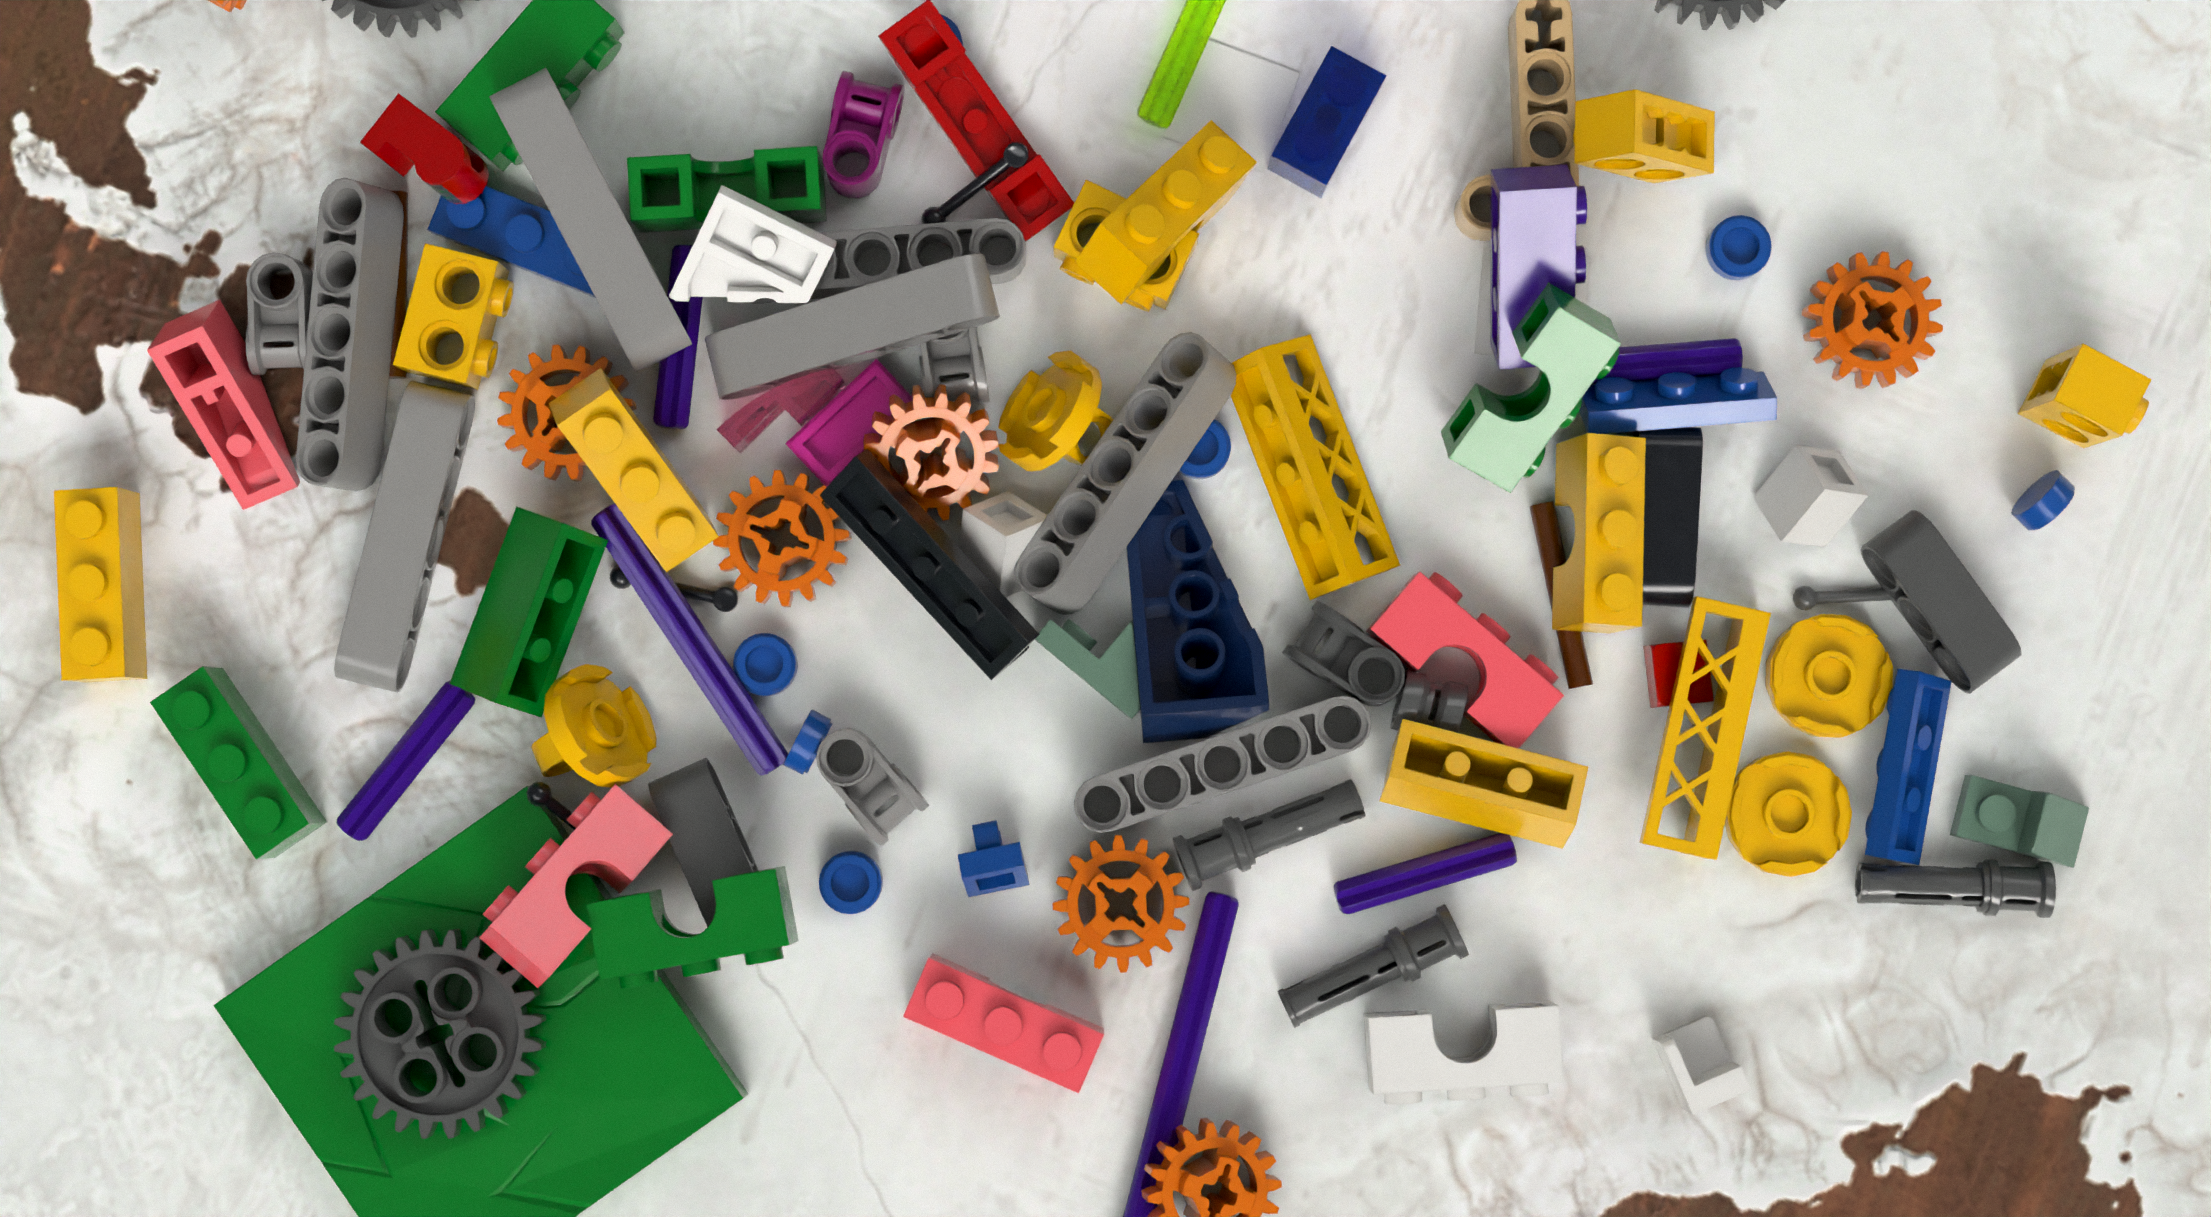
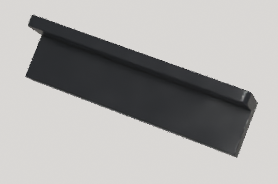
[820,449,1040,680]

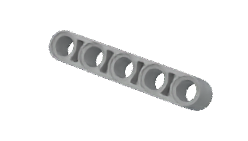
[489,68,692,373]
[296,178,404,491]
[744,218,1027,304]
[705,254,1000,400]
[1015,332,1237,615]
[334,381,475,693]
[1074,696,1371,833]

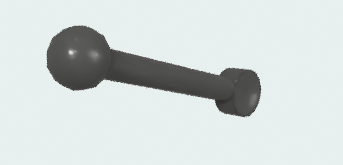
[1793,586,1891,611]

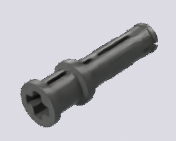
[1172,779,1366,891]
[1855,859,2056,918]
[1277,904,1469,1028]

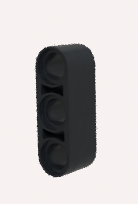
[1632,427,1703,608]

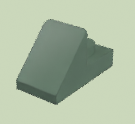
[1035,618,1140,720]
[1950,775,2089,868]

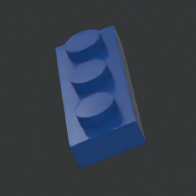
[427,186,596,298]
[1579,367,1777,434]
[1865,669,1952,865]

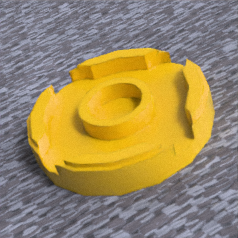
[1765,614,1893,738]
[1725,751,1852,877]

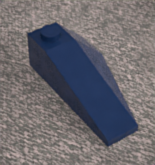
[1126,480,1270,743]

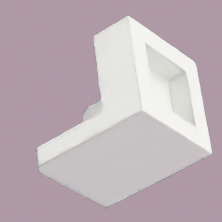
[1754,445,1869,547]
[959,491,1048,597]
[1652,1016,1751,1115]

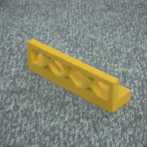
[1231,334,1401,600]
[1639,596,1771,860]

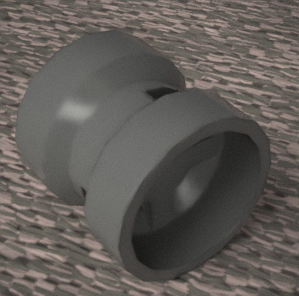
[1390,669,1468,733]

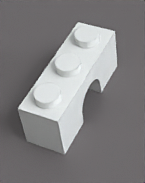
[1363,1001,1565,1105]

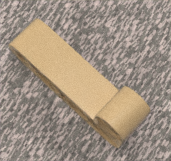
[1454,0,1579,241]

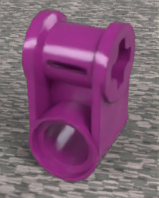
[823,71,905,199]

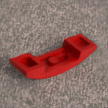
[878,0,1074,242]

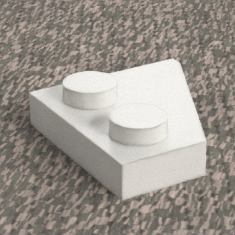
[669,185,837,303]

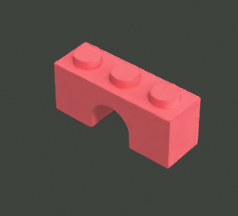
[1365,571,1564,748]
[479,784,673,988]
[903,953,1104,1093]

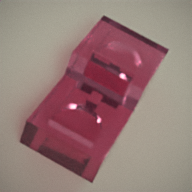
[716,369,847,453]

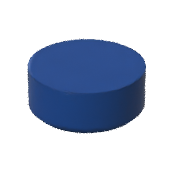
[1705,215,1772,280]
[1178,419,1231,480]
[2011,470,2075,531]
[733,633,798,696]
[783,709,833,775]
[819,851,883,914]

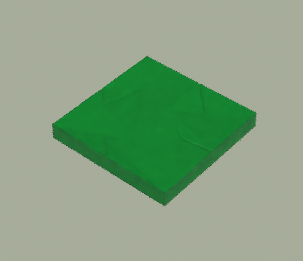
[213,786,748,1217]

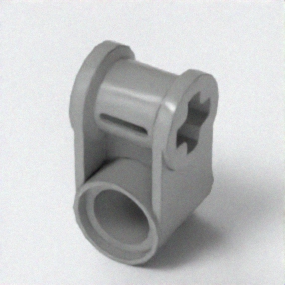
[246,252,313,375]
[919,327,990,403]
[816,728,929,847]

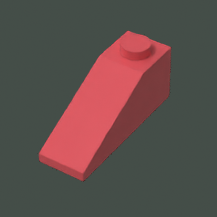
[147,299,300,510]

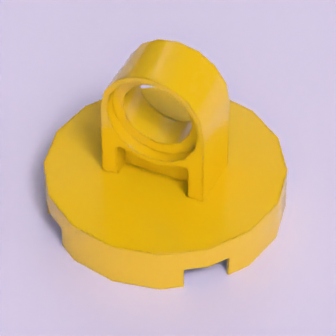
[998,350,1113,471]
[531,664,657,788]

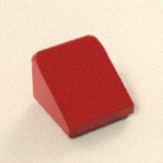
[1643,639,1714,708]

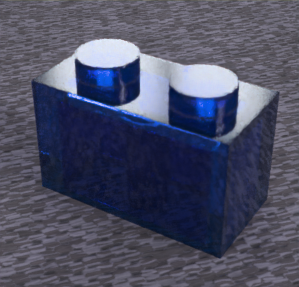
[1267,46,1387,198]

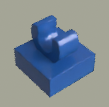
[958,820,1030,897]

